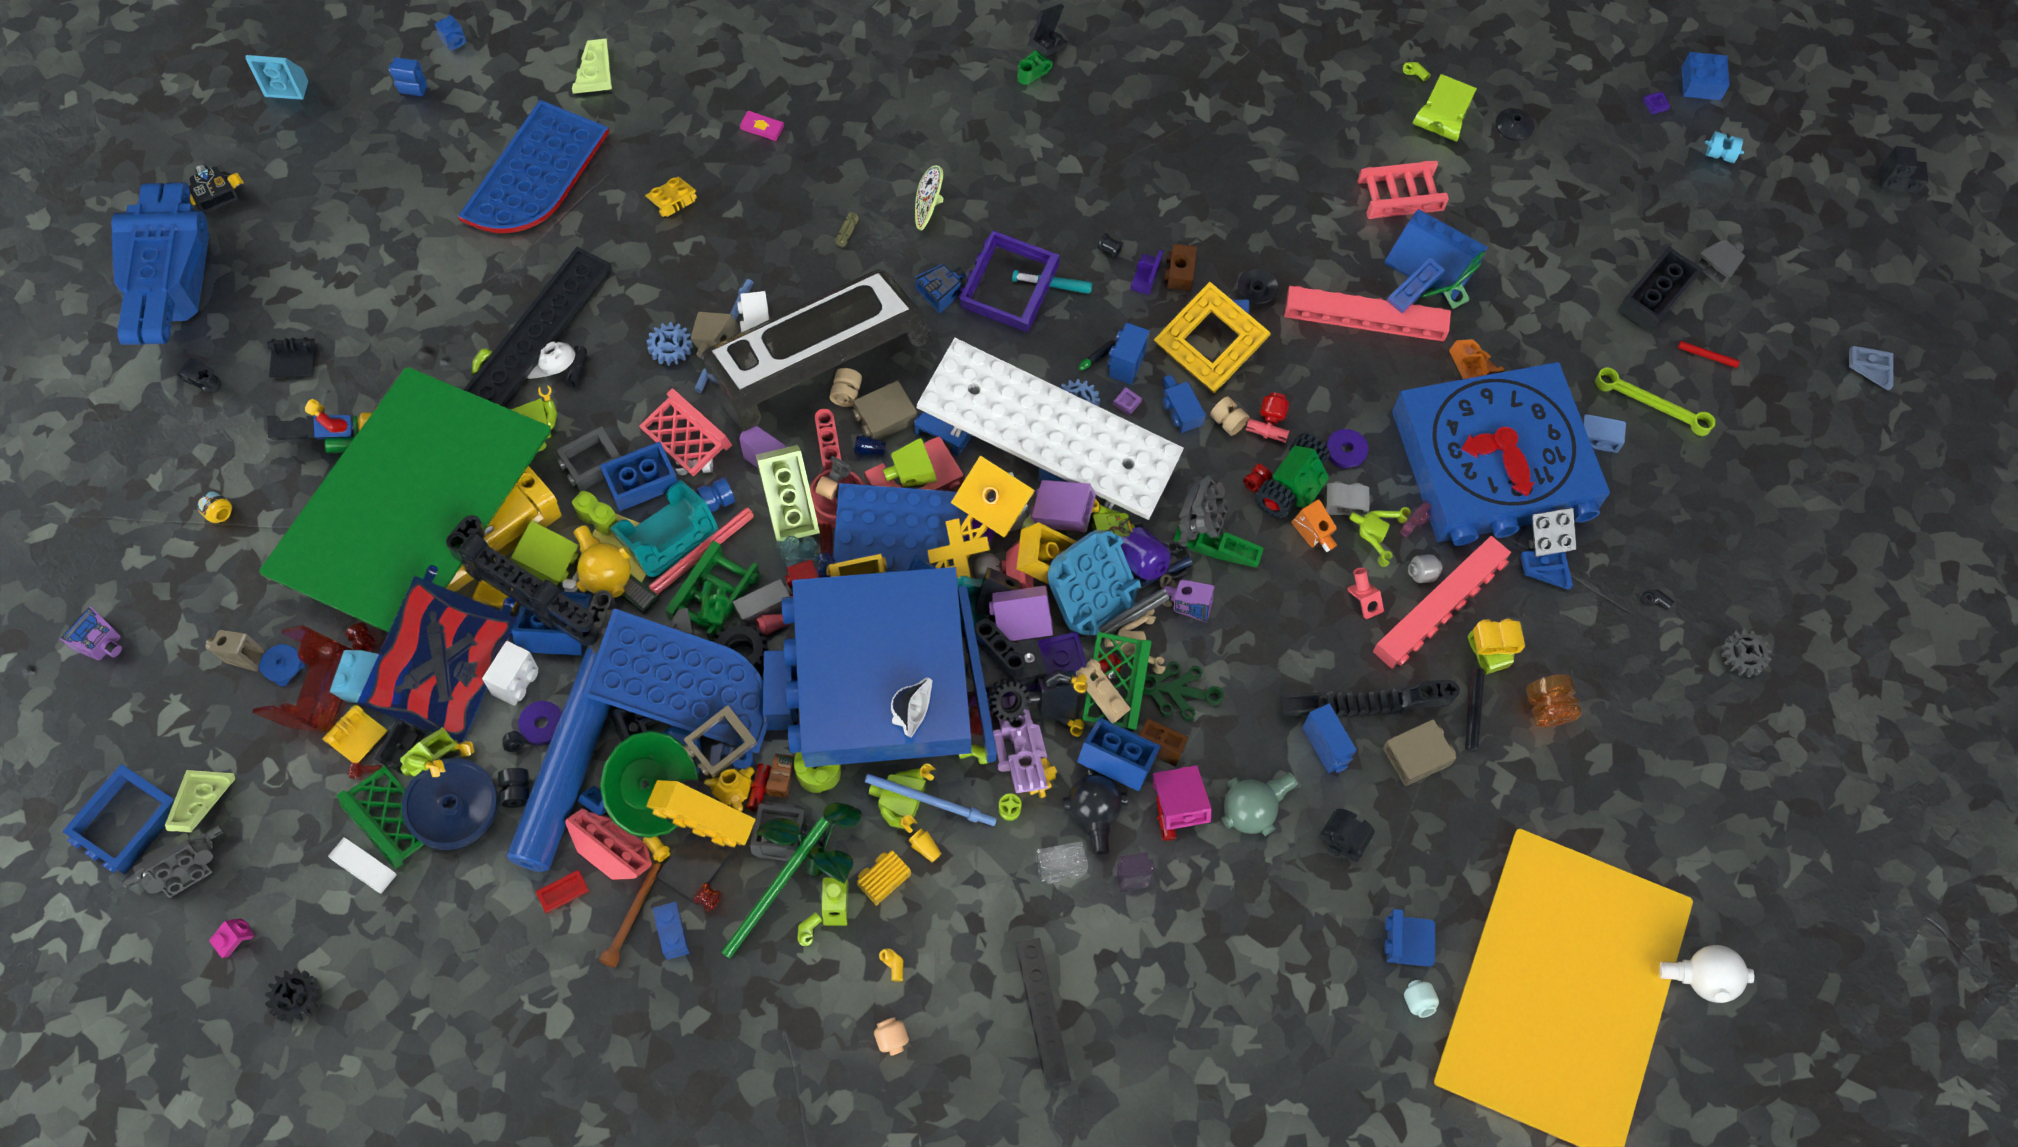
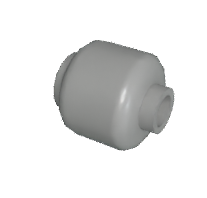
[973,553,1002,579]
[1408,554,1442,583]

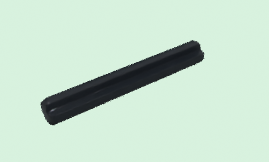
[1465,667,1485,751]

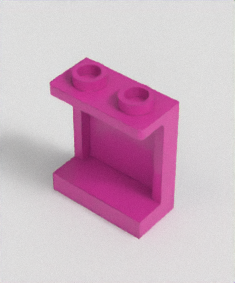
[1153,766,1212,830]

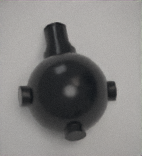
[1063,769,1128,855]

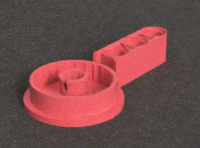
[809,409,866,529]

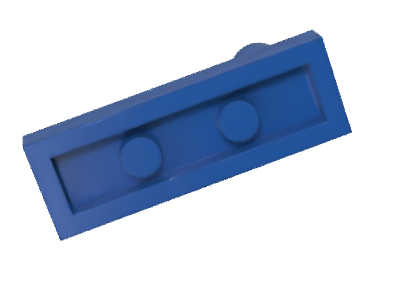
[1387,258,1445,314]

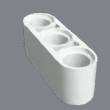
[328,837,397,894]

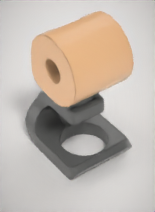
[816,456,851,500]

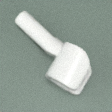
[563,571,579,592]

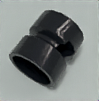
[498,768,530,808]

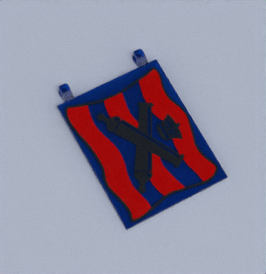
[357,565,517,743]

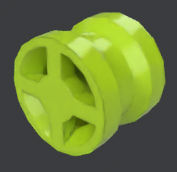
[998,793,1022,821]

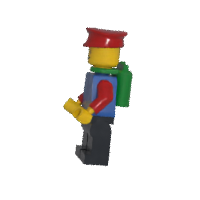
[267,399,377,453]

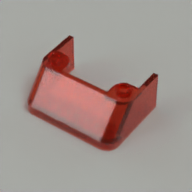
[252,625,352,733]

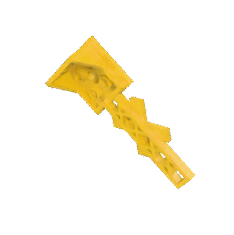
[927,456,1035,578]

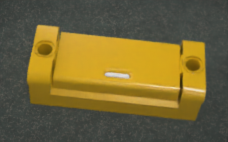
[437,466,562,604]

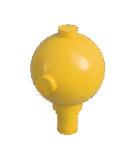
[574,525,632,598]

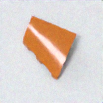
[1449,339,1505,379]

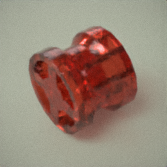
[693,882,722,912]

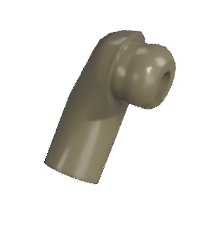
[1159,574,1177,607]

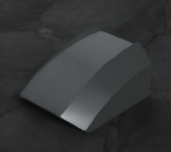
[750,801,805,861]

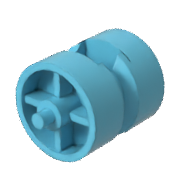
[1705,131,1744,163]

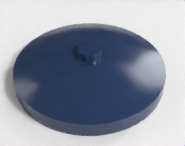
[402,758,498,850]

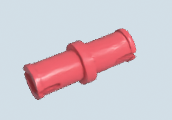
[1246,418,1290,443]

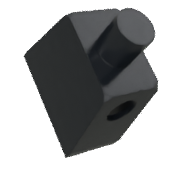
[974,567,1020,616]

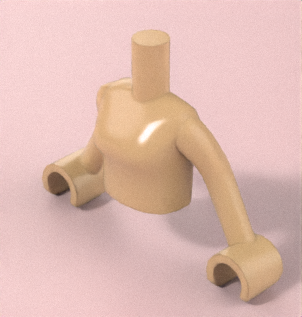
[1105,609,1166,674]

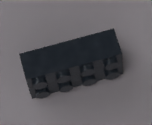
[1618,247,1702,333]

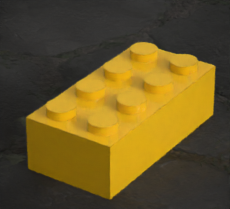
[1016,522,1077,584]
[646,780,756,847]

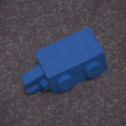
[1162,375,1206,433]

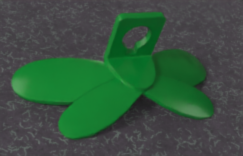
[1422,250,1485,309]

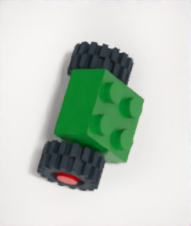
[1255,432,1330,518]

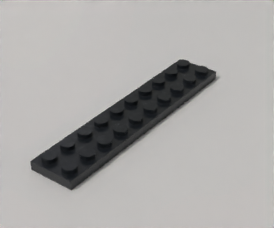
[463,247,612,407]

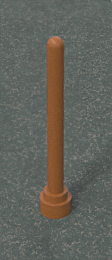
[599,862,662,968]

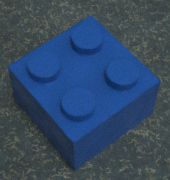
[1682,52,1729,100]
[1107,322,1150,385]

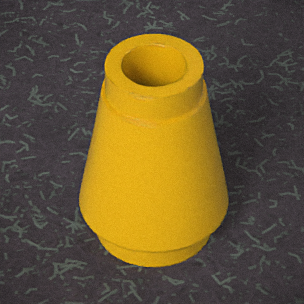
[908,828,942,863]

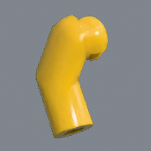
[879,949,903,982]

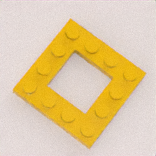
[1154,282,1270,394]

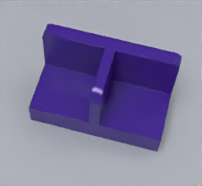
[1130,250,1163,295]

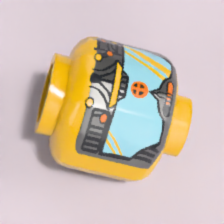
[197,491,232,523]

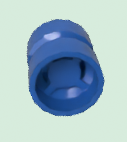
[696,477,735,513]

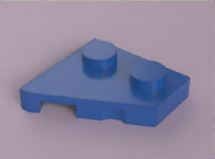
[1520,551,1573,590]

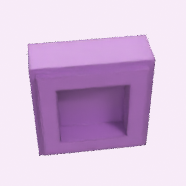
[1113,387,1142,416]

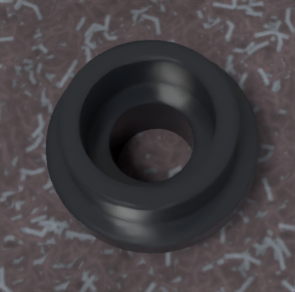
[502,731,525,752]

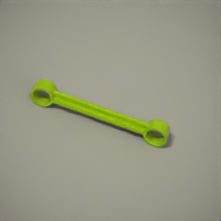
[1595,368,1715,436]

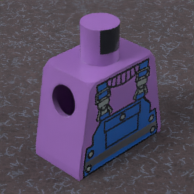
[1165,580,1214,622]
[60,606,122,660]

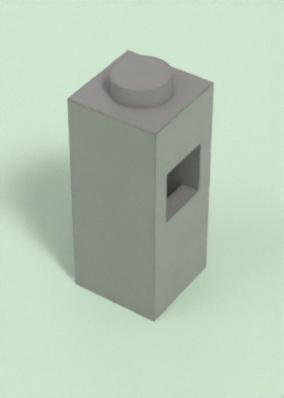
[733,579,792,627]

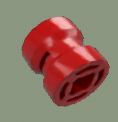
[1243,464,1272,493]

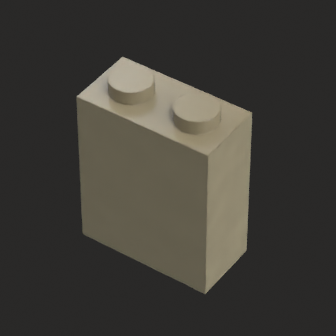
[852,380,917,443]
[1383,719,1456,786]

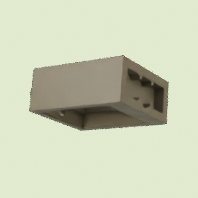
[683,705,757,778]

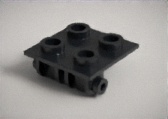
[267,337,315,378]

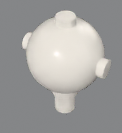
[1660,945,1754,1003]

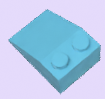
[245,55,308,100]
[329,650,414,704]

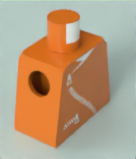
[1291,499,1337,553]

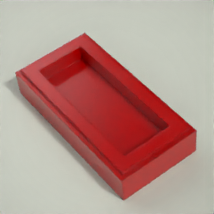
[535,869,589,914]

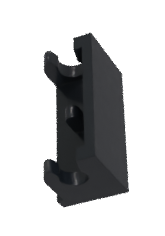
[375,719,425,774]

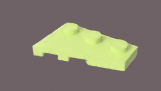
[572,39,612,93]
[165,770,235,832]

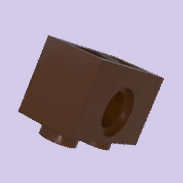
[1164,244,1197,291]

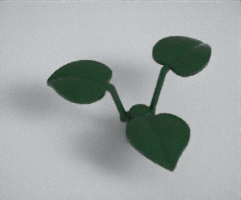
[756,803,862,884]

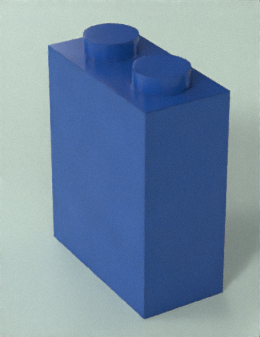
[1302,703,1356,774]

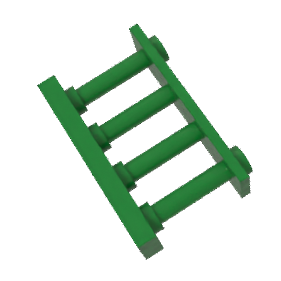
[665,541,760,642]

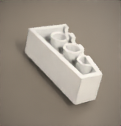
[737,291,777,378]

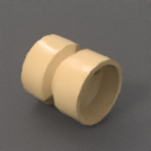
[829,368,862,407]
[1210,396,1250,436]

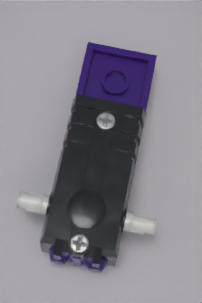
[962,632,1087,708]

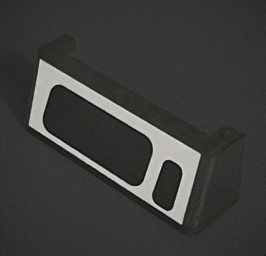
[702,269,932,432]

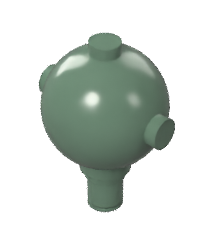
[1221,772,1298,836]

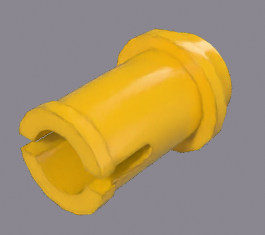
[643,836,670,862]

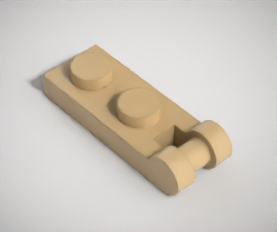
[1076,659,1131,724]

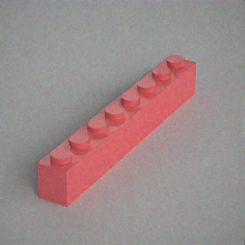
[1284,286,1451,342]
[1373,535,1511,669]

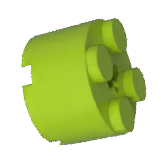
[794,752,841,793]

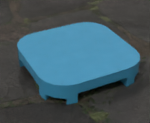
[1048,530,1141,636]

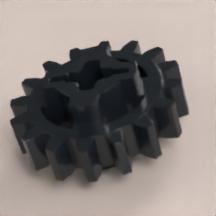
[265,969,321,1023]

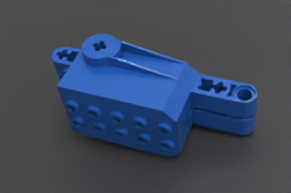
[111,182,209,345]

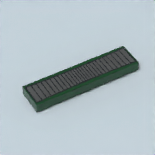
[621,574,659,614]

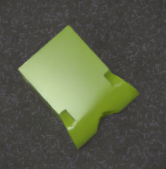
[1413,74,1477,142]

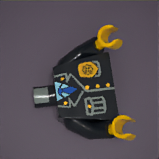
[189,165,244,214]

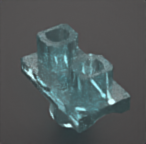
[774,535,818,567]

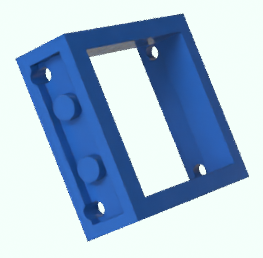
[62,764,175,875]

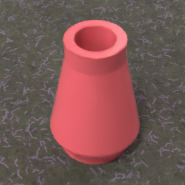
[756,614,790,636]

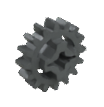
[1721,629,1772,677]

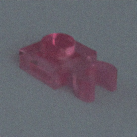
[1400,501,1431,538]

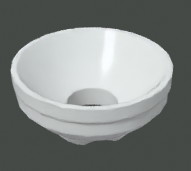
[538,342,575,375]

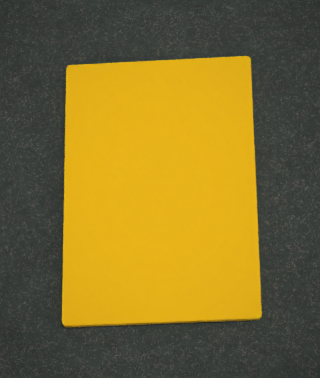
[1434,829,1693,1147]

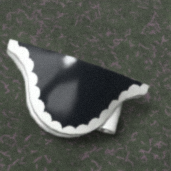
[891,678,933,738]

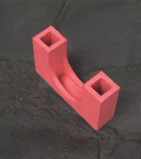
[864,436,964,492]

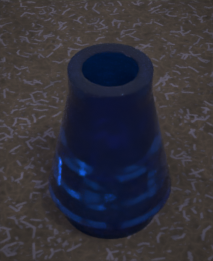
[854,434,886,455]

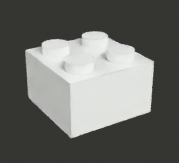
[482,641,538,706]

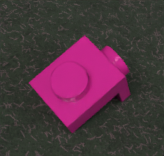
[209,918,255,958]

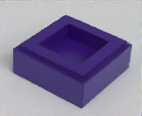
[1643,92,1670,115]

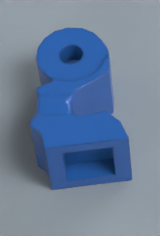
[710,743,754,770]

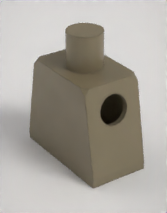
[691,312,740,360]
[205,630,266,672]

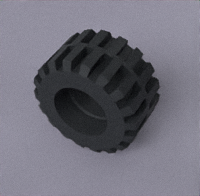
[713,622,769,676]

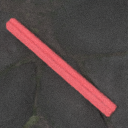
[649,507,754,595]

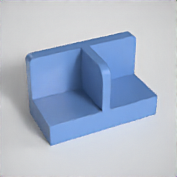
[1583,414,1626,453]

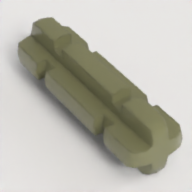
[835,212,859,248]

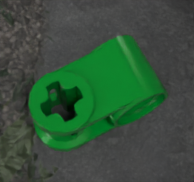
[1017,50,1053,85]

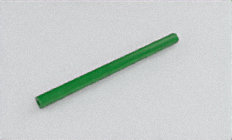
[721,817,830,959]

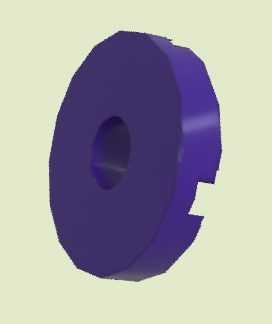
[1326,429,1368,469]
[518,701,562,746]

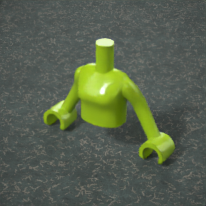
[1349,507,1411,567]

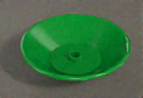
[600,731,699,838]

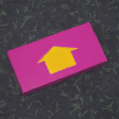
[740,111,784,141]

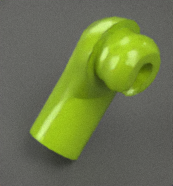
[1403,62,1431,81]
[472,348,493,377]
[958,744,989,764]
[797,912,822,946]

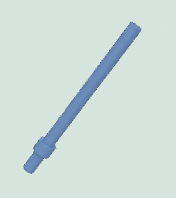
[865,774,997,826]

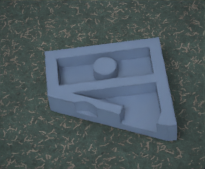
[1849,346,1893,390]

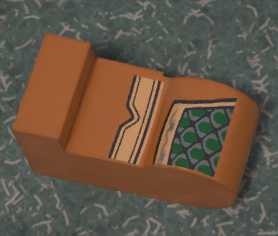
[766,753,794,799]

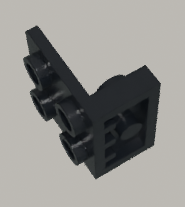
[1028,4,1068,56]

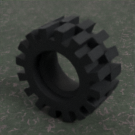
[986,678,1030,722]

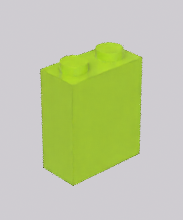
[509,520,579,586]

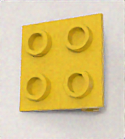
[645,176,697,217]
[323,705,388,765]

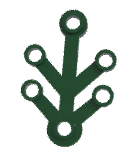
[1143,662,1224,722]

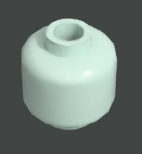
[1404,980,1439,1018]

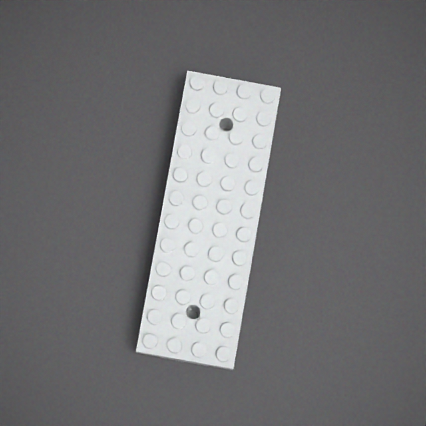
[916,338,1184,520]

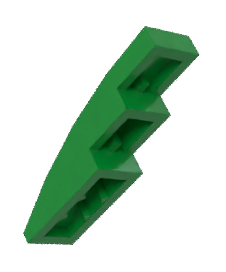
[1173,522,1264,568]

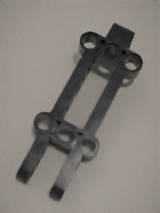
[446,515,598,646]

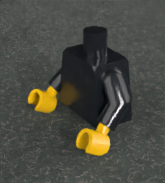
[1026,670,1088,737]

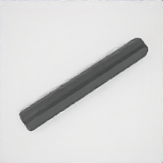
[1092,588,1170,641]

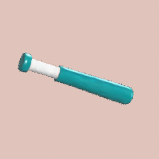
[1012,270,1093,294]

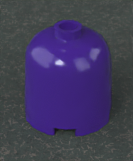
[1120,527,1171,581]

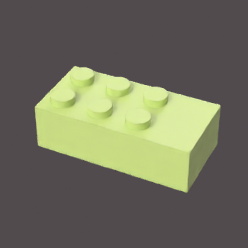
[756,445,820,543]

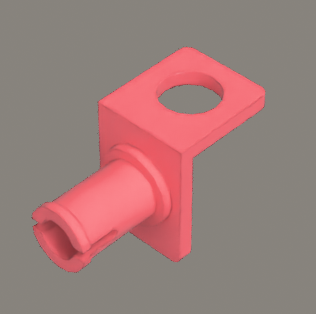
[1347,568,1384,620]

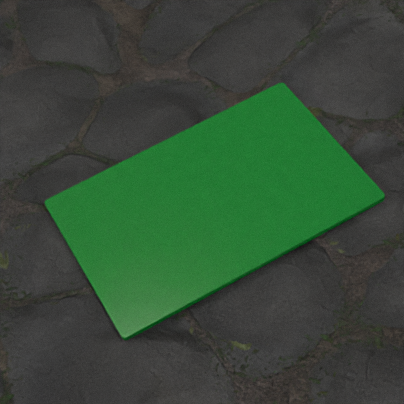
[259,367,551,635]

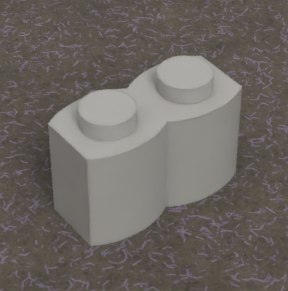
[1324,481,1369,517]

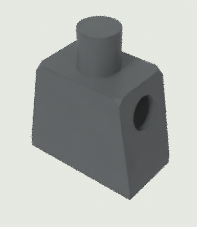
[1694,239,1745,288]

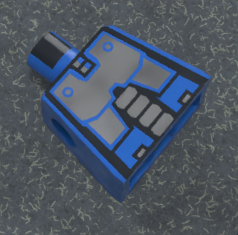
[915,264,966,314]

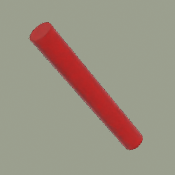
[1677,341,1740,368]

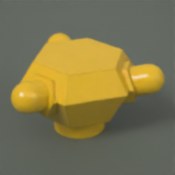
[704,766,755,812]

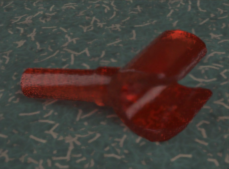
[347,763,382,779]

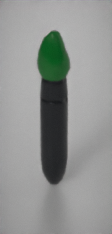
[1078,340,1116,370]

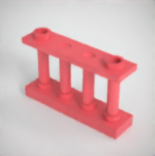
[1358,161,1449,219]

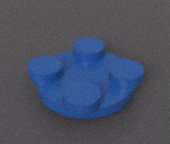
[258,644,306,687]

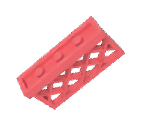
[639,388,732,477]

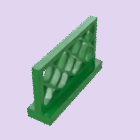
[1082,632,1152,730]
[336,766,424,869]

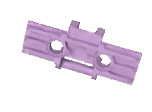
[993,696,1048,793]

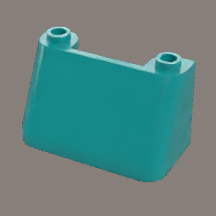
[610,480,718,577]

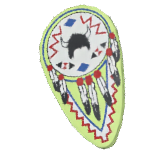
[915,165,943,230]

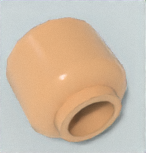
[874,1017,909,1056]

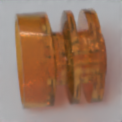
[1525,675,1582,727]

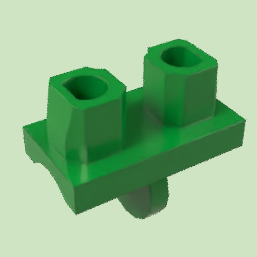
[698,581,729,625]

